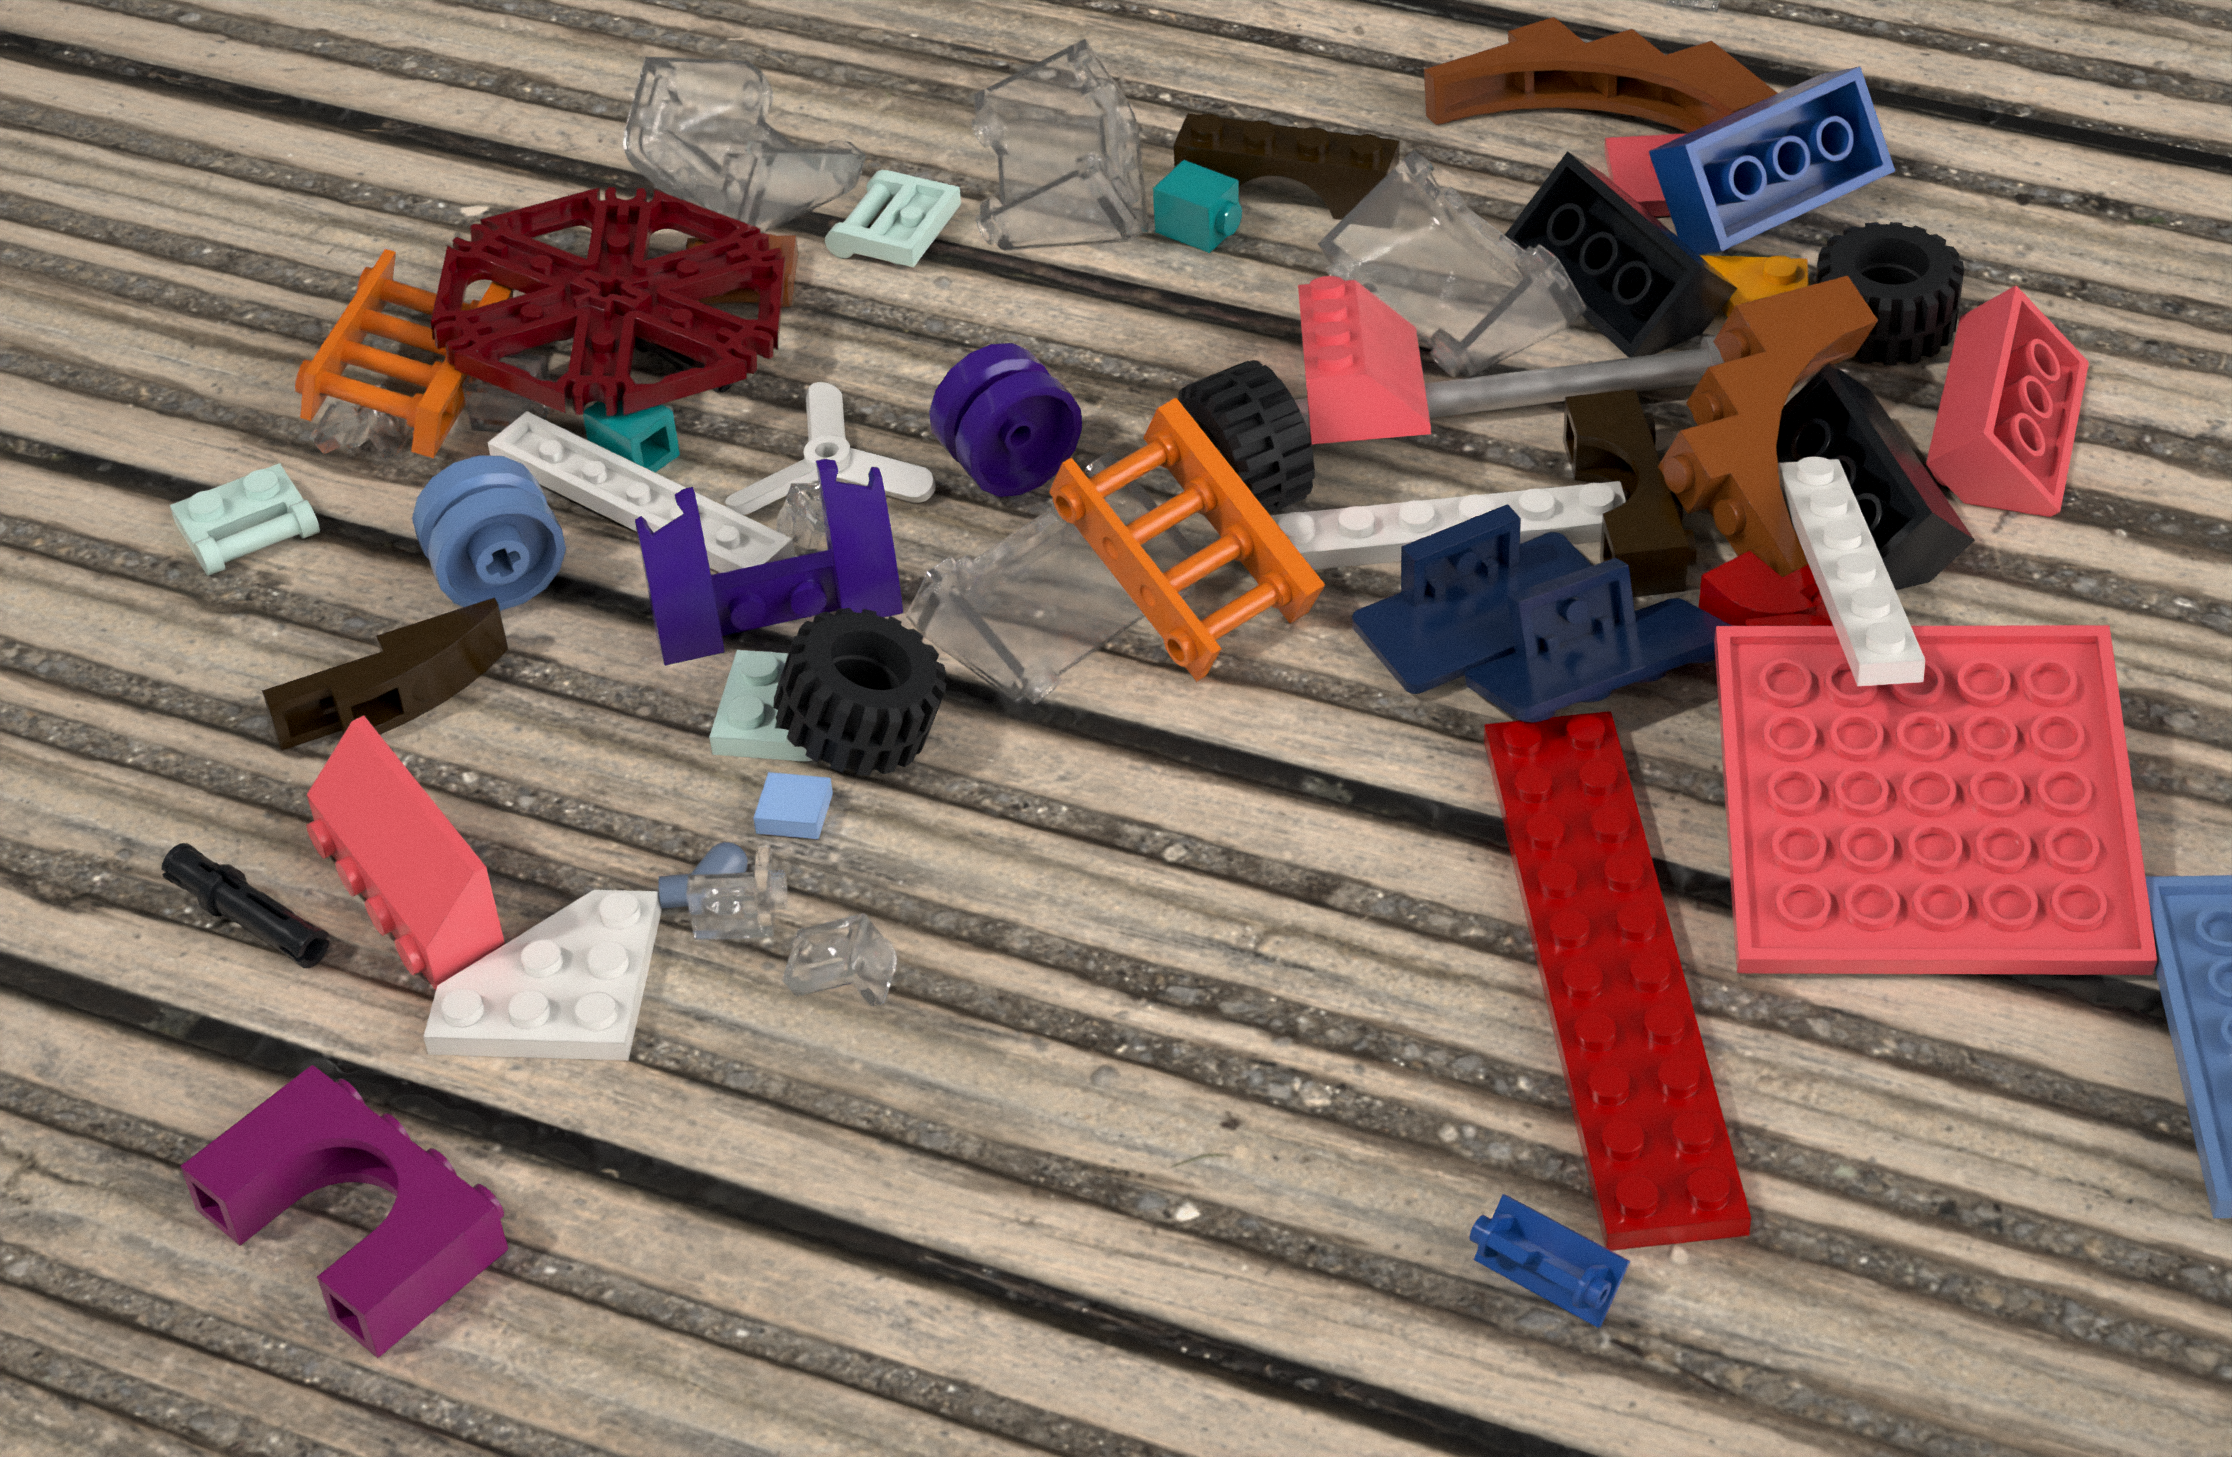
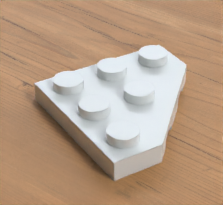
[423,890,662,1061]

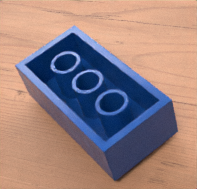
[1648,66,1895,255]

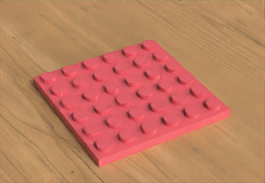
[1714,625,2157,975]

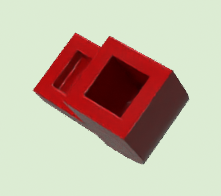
[1698,550,1831,626]

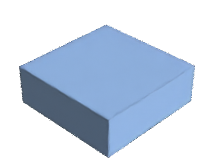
[753,772,833,839]

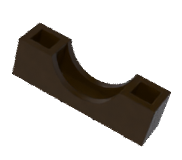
[1173,113,1400,226]
[1563,389,1697,598]

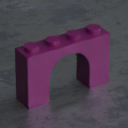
[180,1065,509,1358]

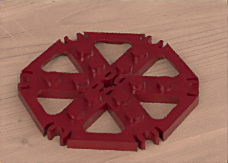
[431,187,786,416]

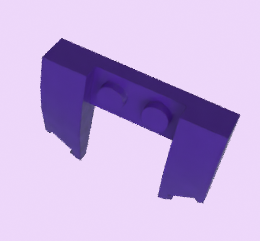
[635,459,904,666]

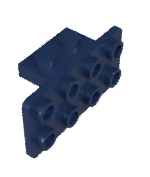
[1352,504,1592,694]
[1464,558,1732,722]

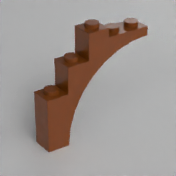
[1424,17,1778,133]
[1658,276,1878,577]

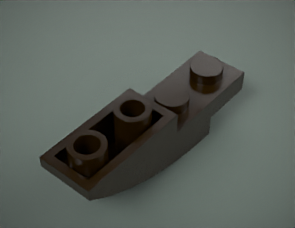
[262,597,508,751]

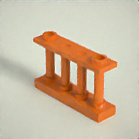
[295,249,514,458]
[1049,398,1325,682]

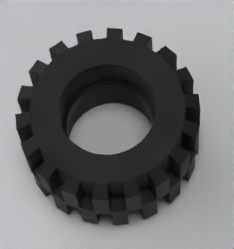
[1815,222,1964,366]
[1178,360,1315,514]
[773,608,947,776]

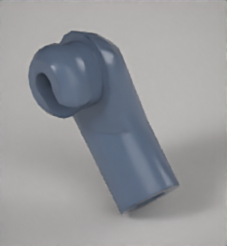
[658,842,748,909]

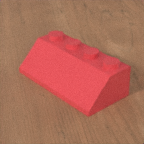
[1298,276,1431,445]
[1926,285,2089,517]
[306,715,505,991]

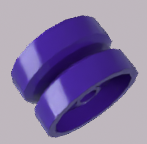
[929,343,1082,497]

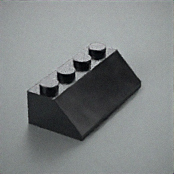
[1500,151,1737,358]
[1776,362,1975,590]

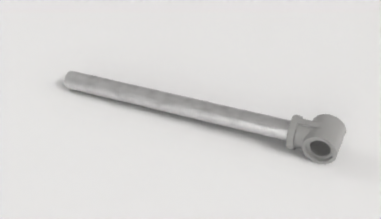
[1295,335,1725,433]

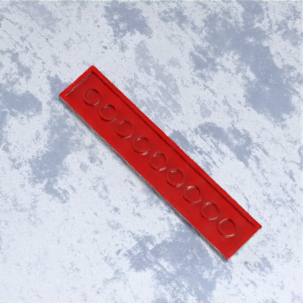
[1484,711,1751,1251]

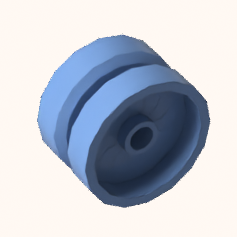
[412,455,566,611]

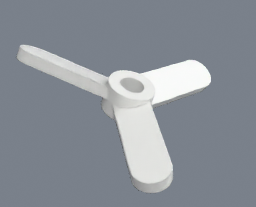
[725,382,936,515]

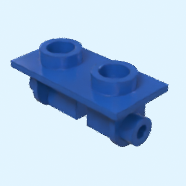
[1469,1194,1631,1328]

